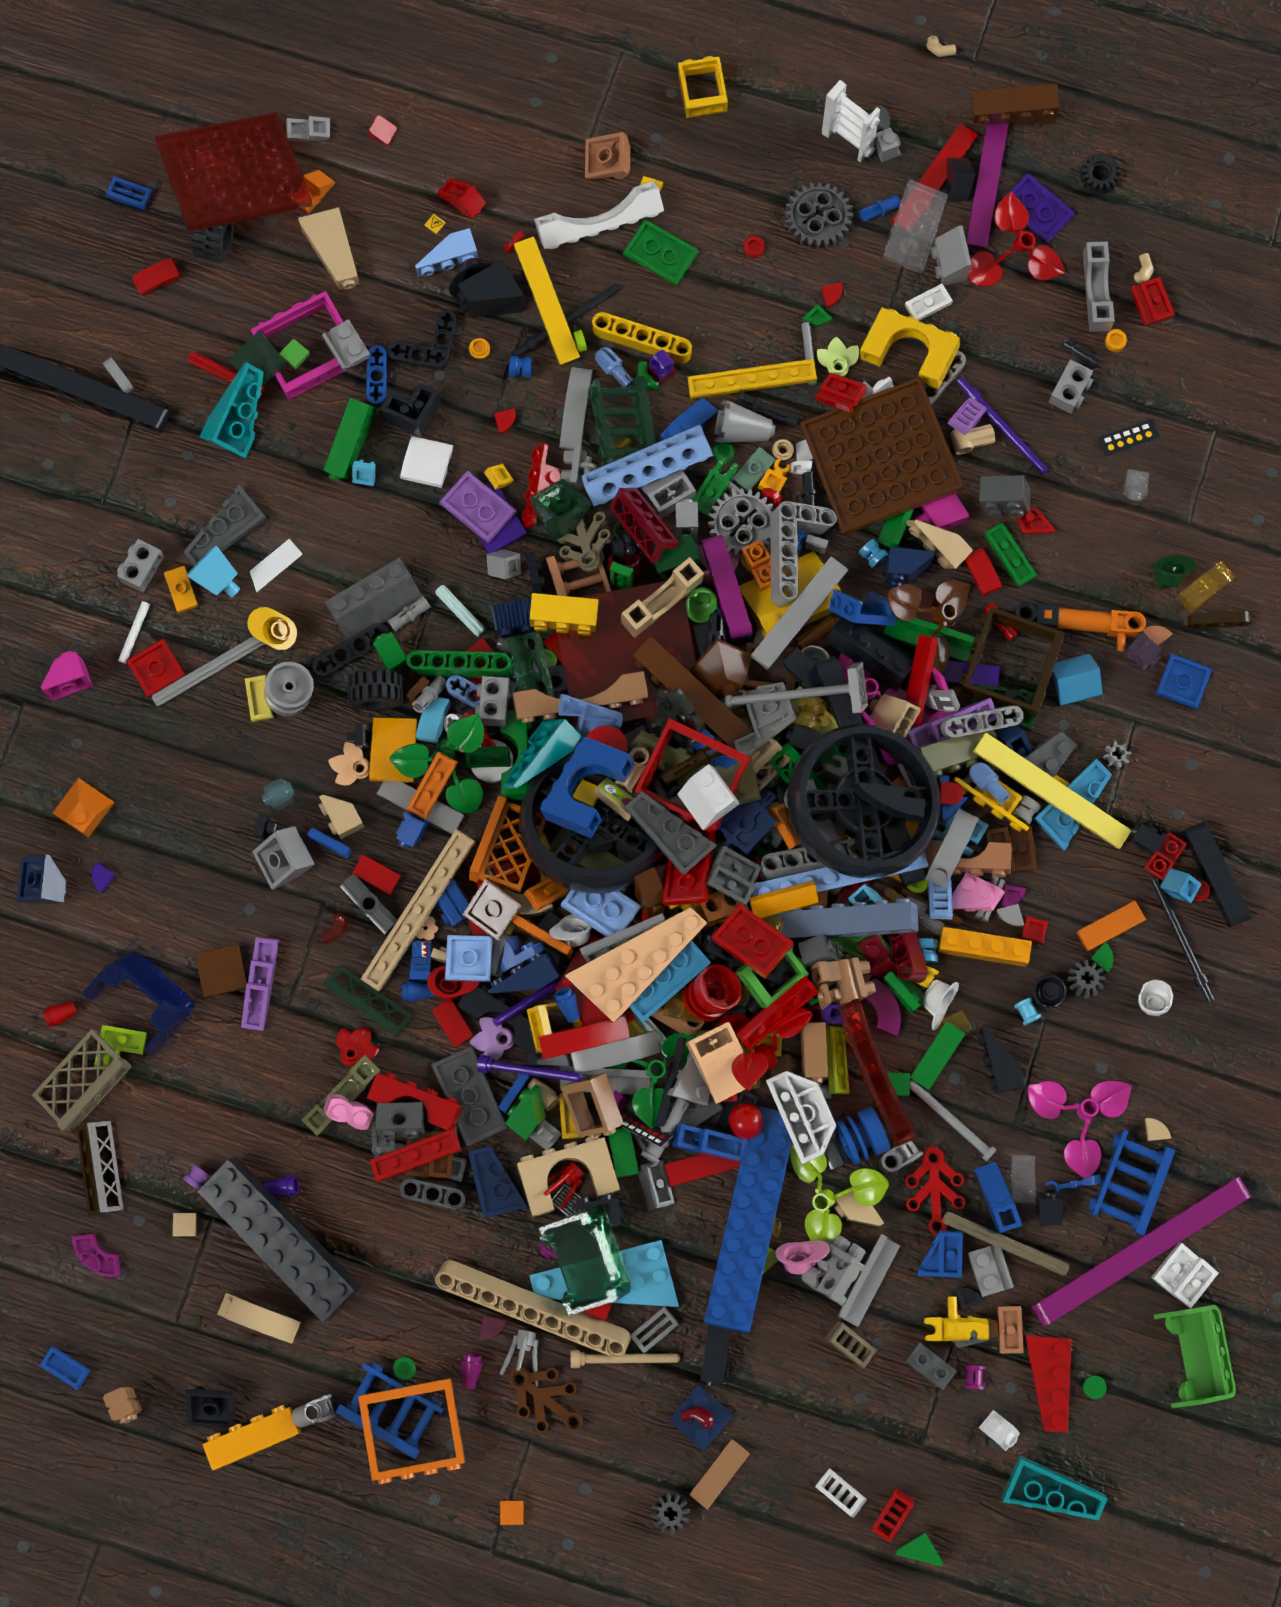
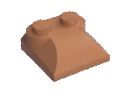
[585,132,630,179]

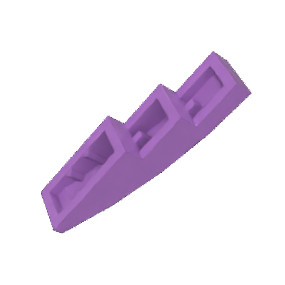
[907,698,997,749]
[241,936,279,1031]

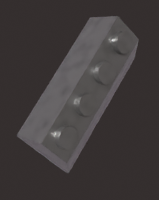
[325,558,422,642]

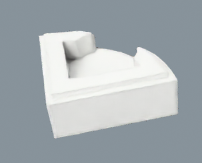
[789,460,812,475]

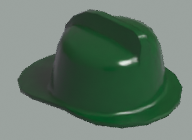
[1151,555,1196,590]

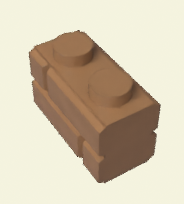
[103,1387,142,1424]

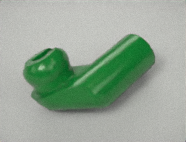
[637,361,659,390]

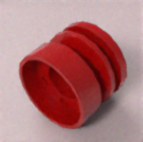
[683,964,742,1022]

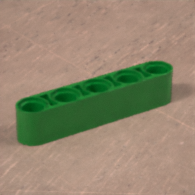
[406,650,515,678]

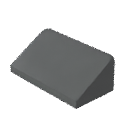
[638,1160,675,1211]

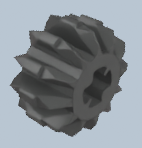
[1067,960,1106,999]
[651,1493,690,1534]

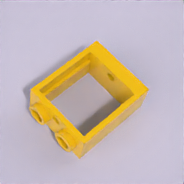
[678,56,728,118]
[527,1003,582,1053]

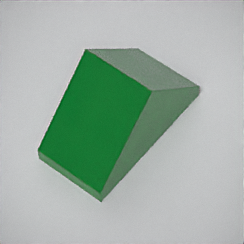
[894,1532,943,1567]

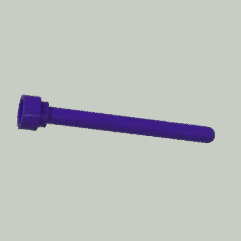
[477,1054,583,1082]

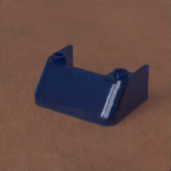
[81,951,195,1056]

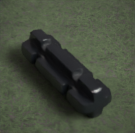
[1061,338,1101,368]

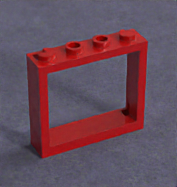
[635,718,752,832]

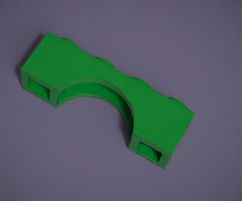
[500,710,533,801]

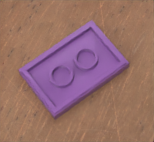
[439,471,517,544]

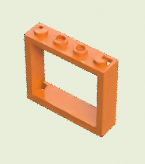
[358,1378,465,1484]

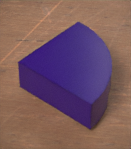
[92,862,115,893]

